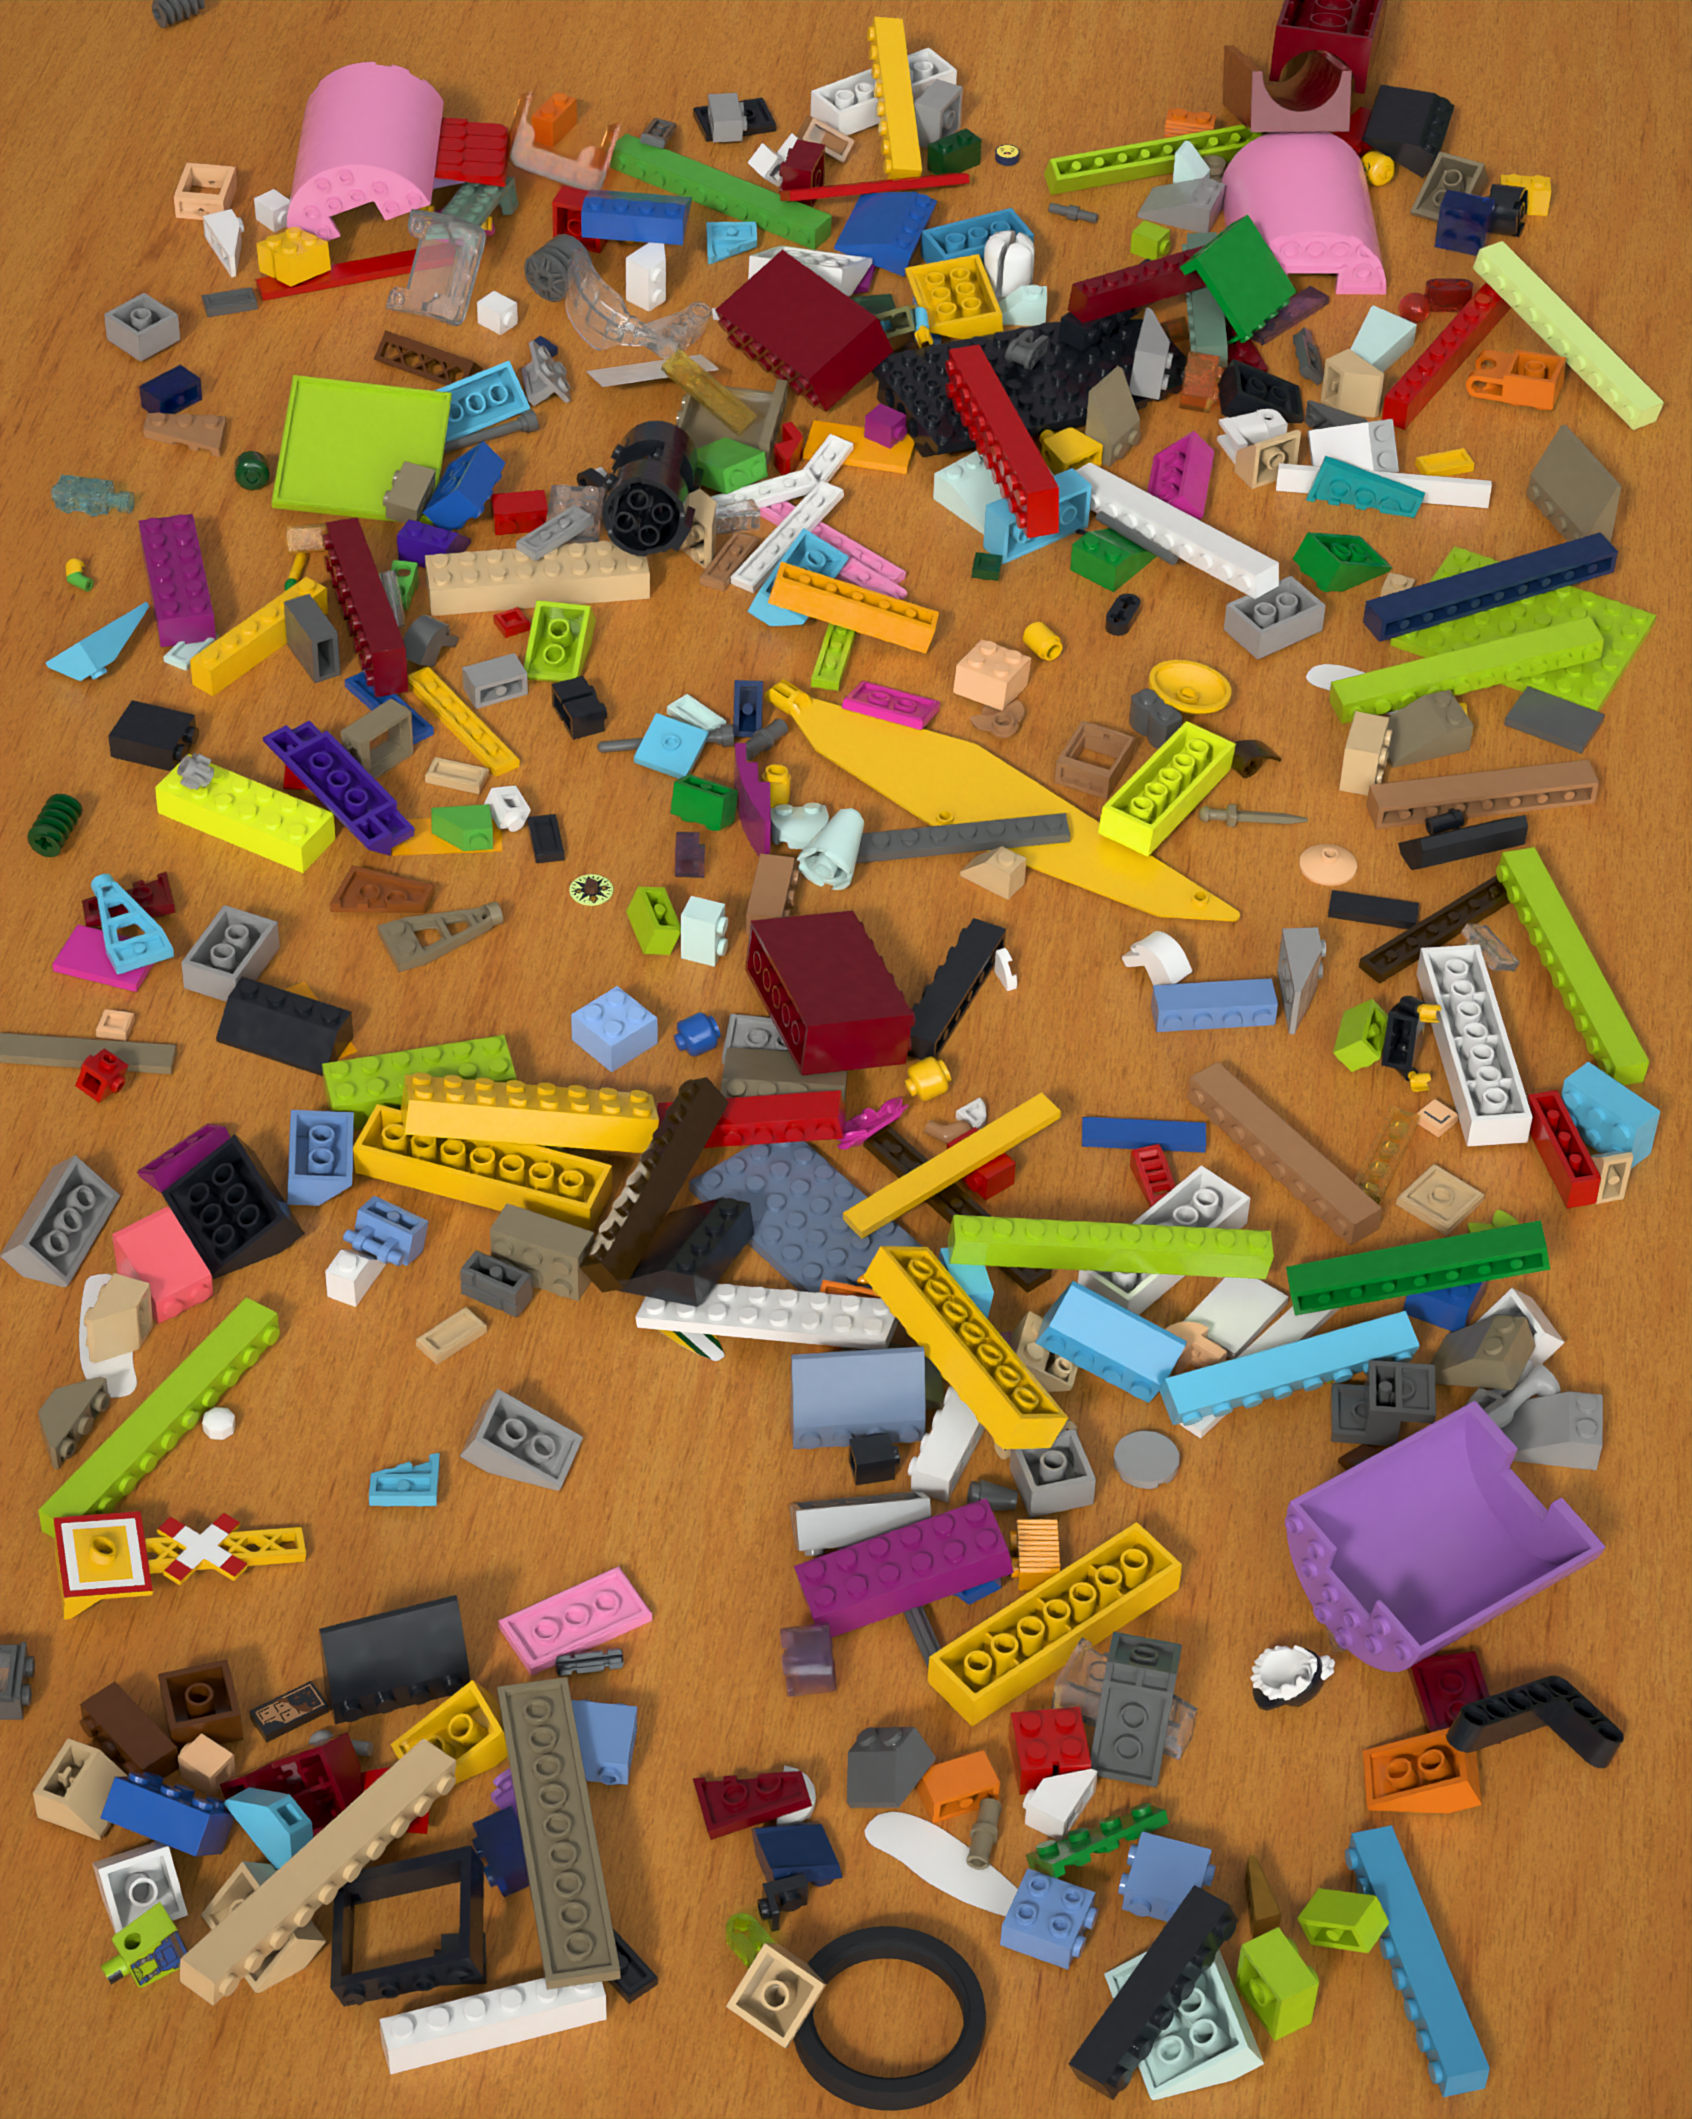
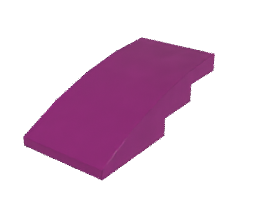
[734,743,771,857]

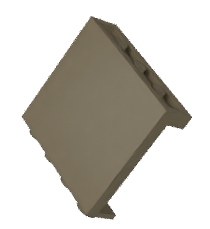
[676,373,788,465]

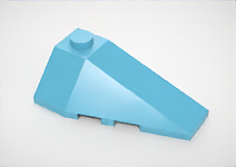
[45,602,149,681]

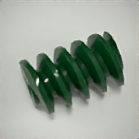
[27,794,83,857]

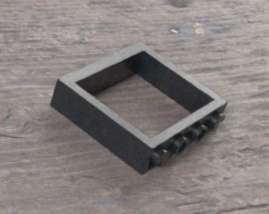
[330,1845,484,2007]

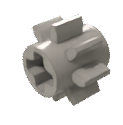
[177,753,214,790]

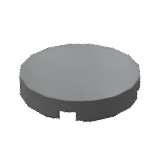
[1113,1430,1180,1489]

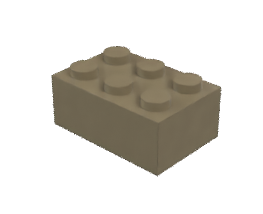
[490,1203,594,1301]

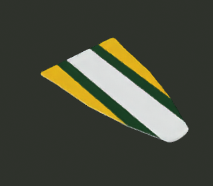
[657,1329,725,1361]

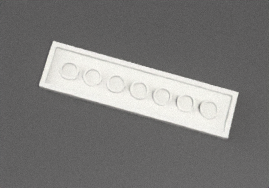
[636,1284,899,1350]

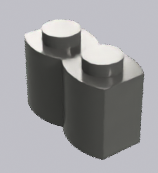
[1129,688,1182,749]

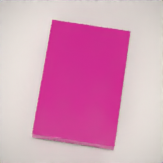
[842,681,941,730]
[53,925,154,992]

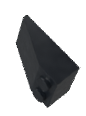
[1217,359,1304,423]

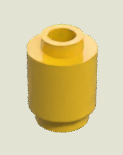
[1023,622,1062,661]
[762,764,791,808]

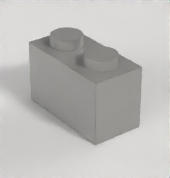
[708,93,747,143]
[462,653,528,709]

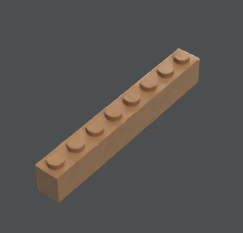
[1366,760,1599,829]
[1187,1062,1382,1246]

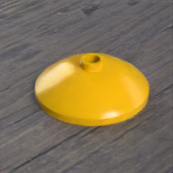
[1148,660,1232,715]

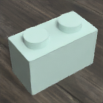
[681,896,729,967]

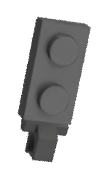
[1293,327,1324,385]

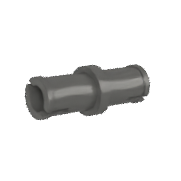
[746,718,788,761]

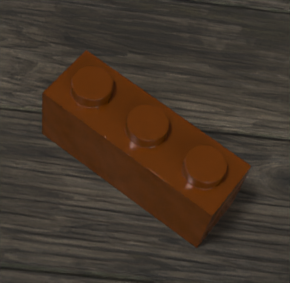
[80,1682,179,1778]

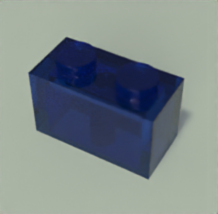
[139,364,202,414]
[472,1805,529,1897]

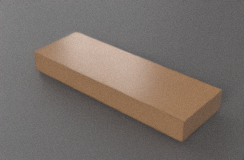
[700,531,760,592]

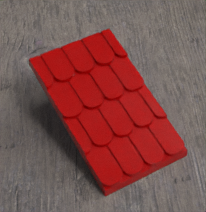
[433,117,511,189]

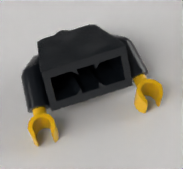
[1381,996,1441,1092]

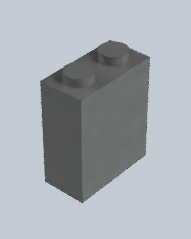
[284,594,341,683]

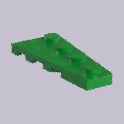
[1026,1803,1169,1878]

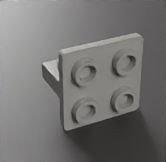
[521,340,571,406]

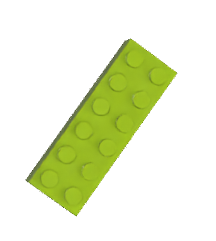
[322,1035,517,1130]

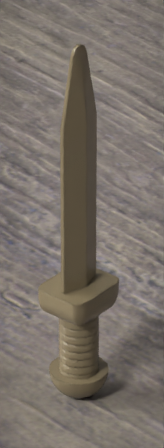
[1199,804,1308,827]

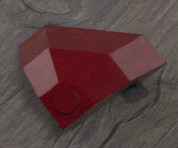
[219,1732,361,1838]

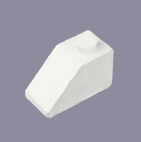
[325,1249,386,1307]
[1023,1769,1098,1841]

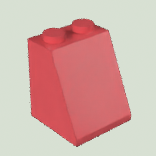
[112,1206,214,1324]

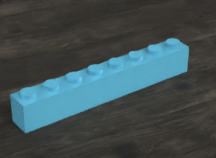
[1159,1311,1420,1426]

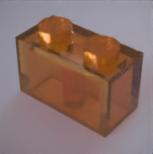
[1179,351,1223,414]

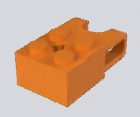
[1466,349,1566,410]

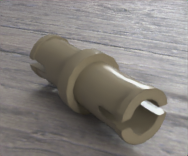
[966,1798,1002,1870]

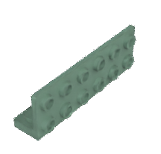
[424,177,519,262]

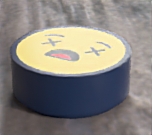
[995,144,1020,166]

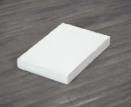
[1183,1277,1289,1359]

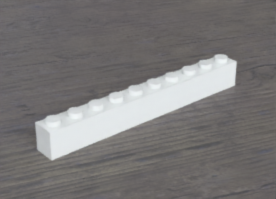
[1075,462,1279,599]

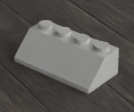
[0,1155,120,1287]
[789,1491,931,1556]

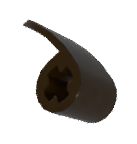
[1231,740,1281,778]

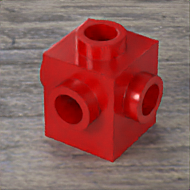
[75,1048,129,1103]

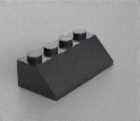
[216,977,353,1076]

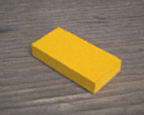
[1415,448,1475,477]

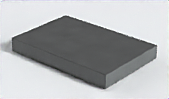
[1504,686,1605,754]

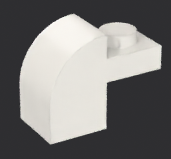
[1122,931,1193,985]

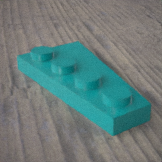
[1306,455,1425,518]

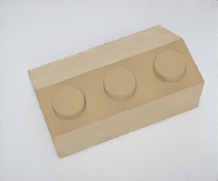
[201,1861,326,1993]

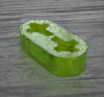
[726,1913,776,1969]

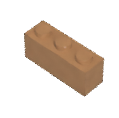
[746,853,800,935]

